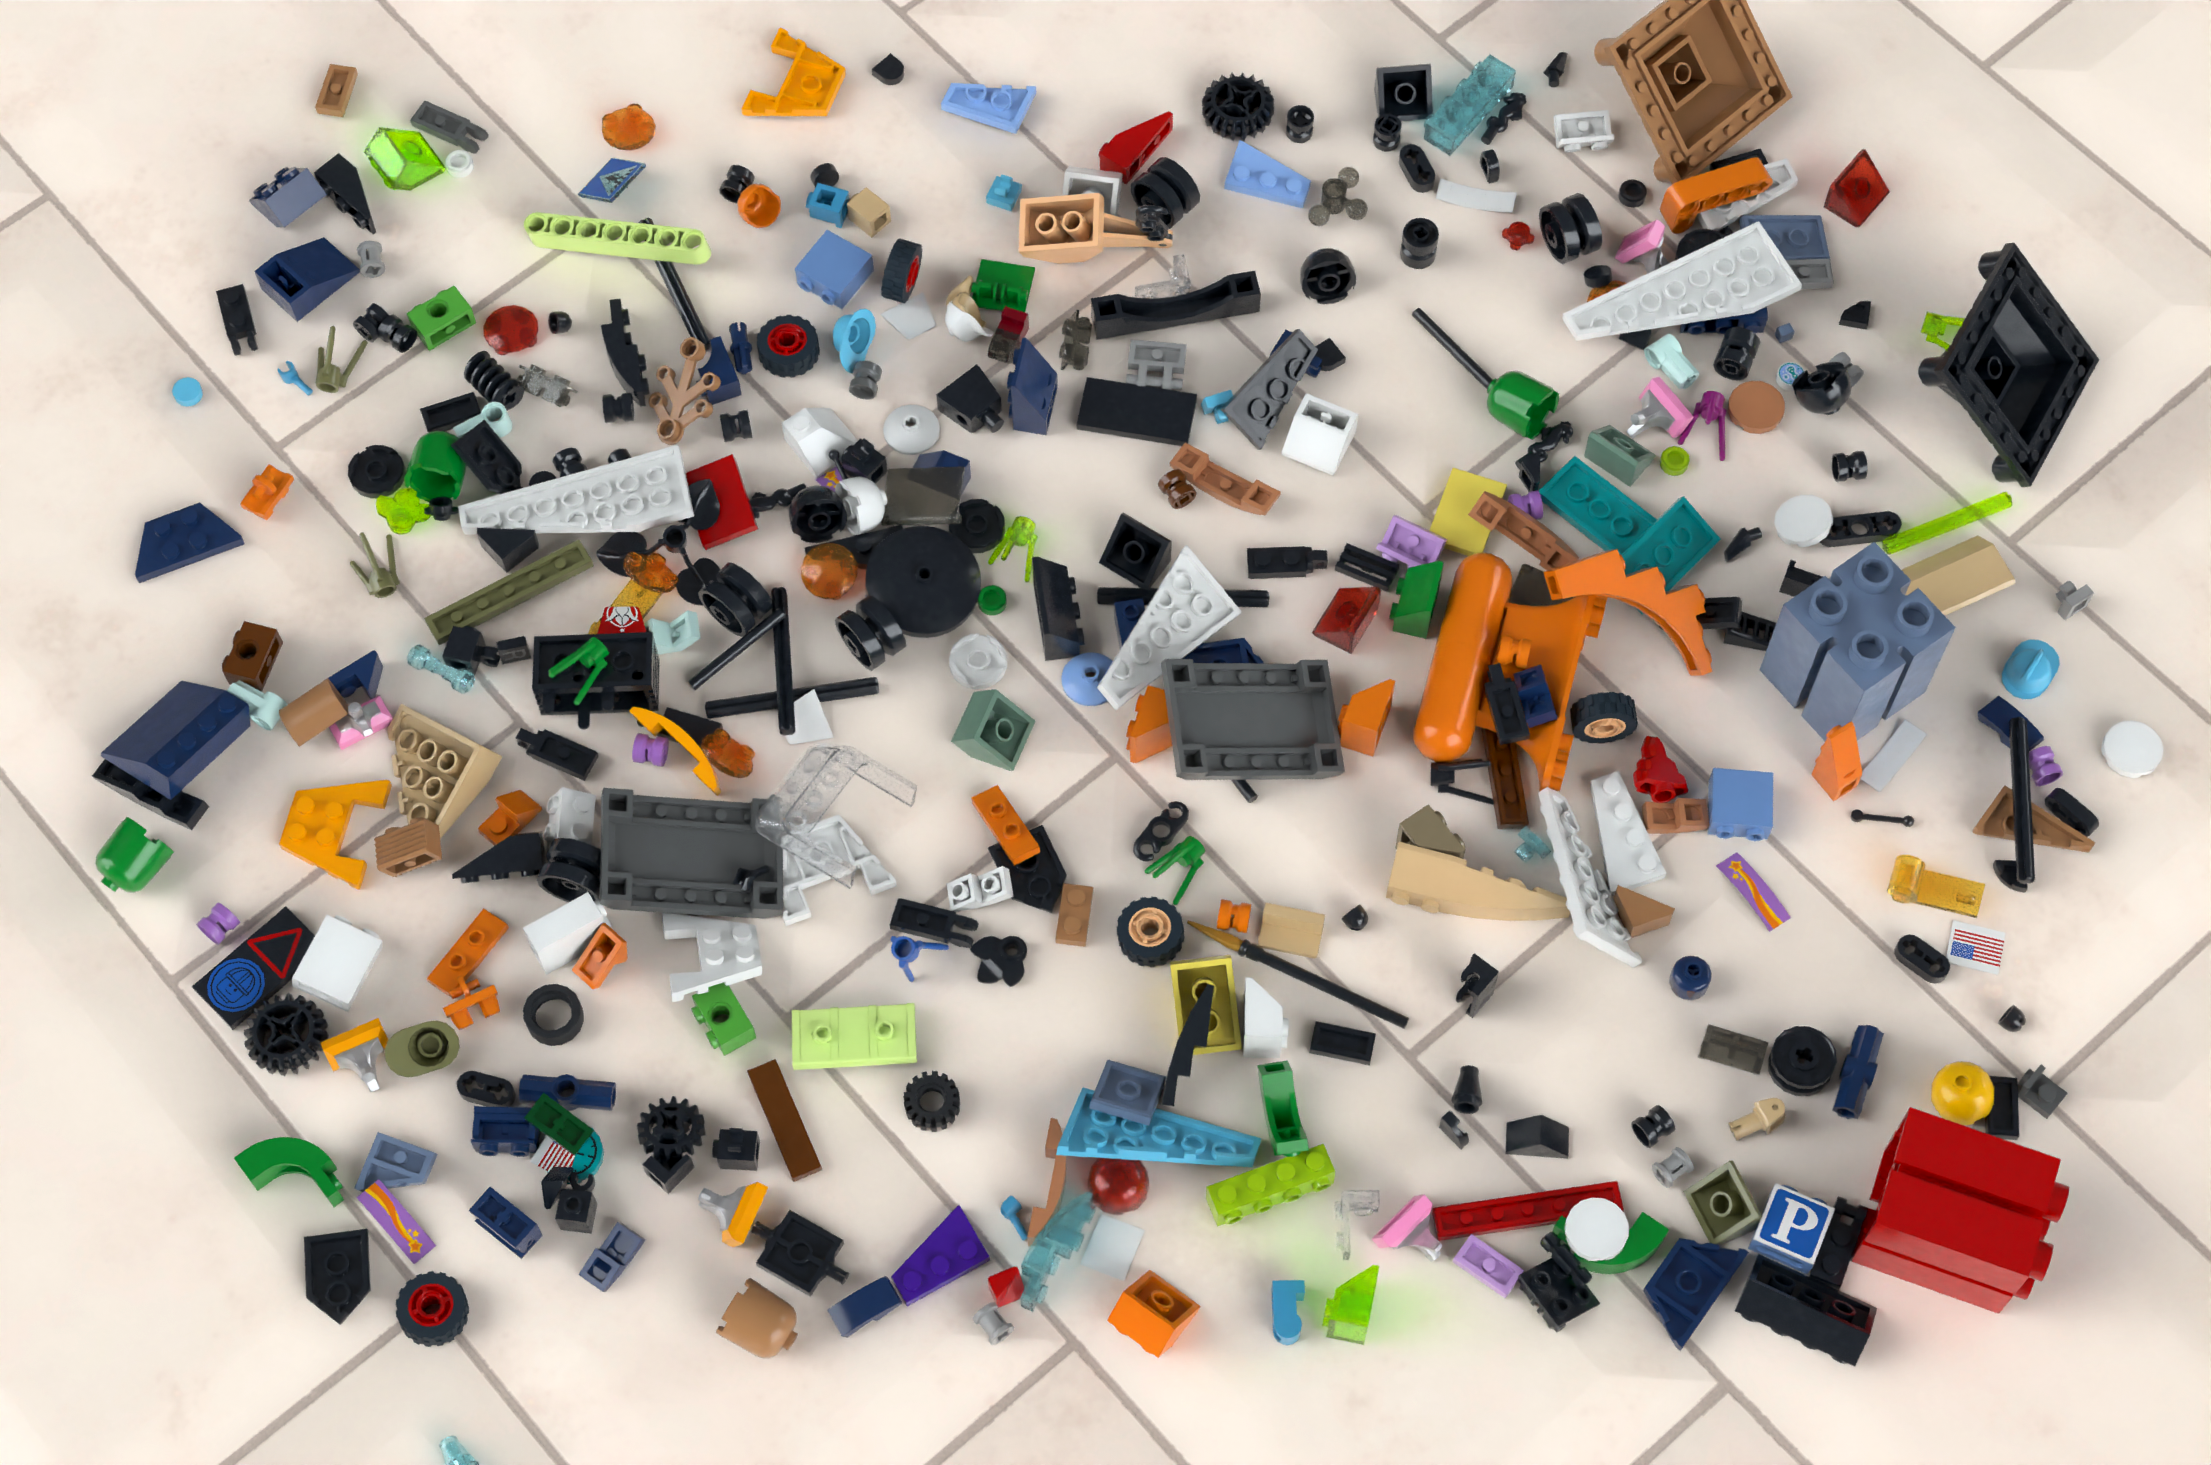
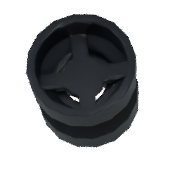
[1286,105,1314,143]
[1373,114,1402,152]
[719,165,755,203]
[353,303,389,342]
[377,314,418,353]
[602,393,634,423]
[720,410,753,442]
[552,448,588,477]
[1832,451,1868,482]
[1631,1105,1675,1148]

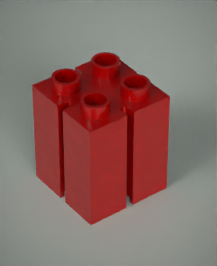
[1851,1107,2069,1314]

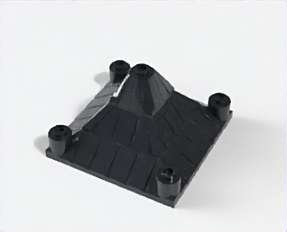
[1918,243,2099,487]

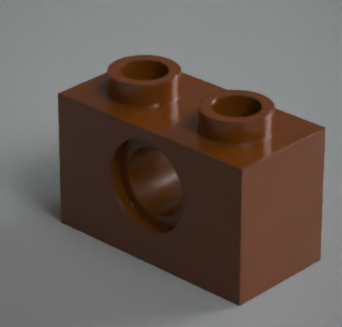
[222,621,283,692]

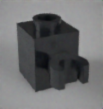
[841,438,888,484]
[442,626,500,675]
[712,1128,760,1171]
[555,1172,597,1234]

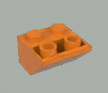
[1126,685,1172,763]

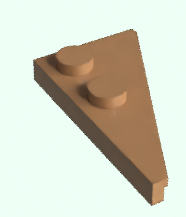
[1972,785,2096,853]

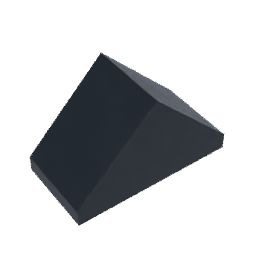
[477,528,539,573]
[1505,1115,1569,1159]

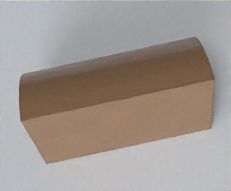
[279,678,349,747]

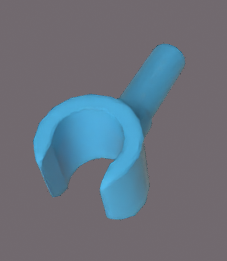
[277,361,313,396]
[1001,1196,1028,1241]

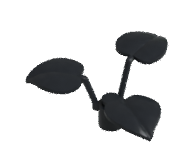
[596,479,720,606]

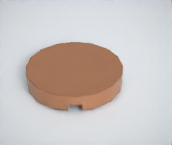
[1728,381,1785,434]

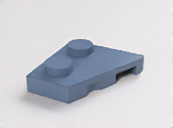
[354,1132,438,1192]

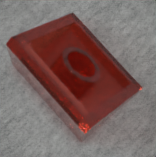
[1824,149,1890,227]
[1312,587,1381,654]

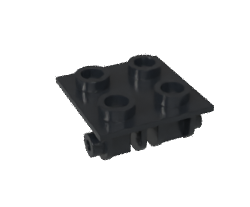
[1518,1258,1600,1333]

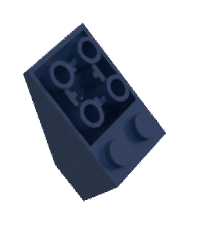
[254,237,360,322]
[1007,338,1058,435]

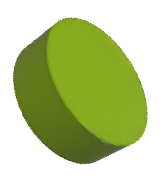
[1660,446,1690,476]

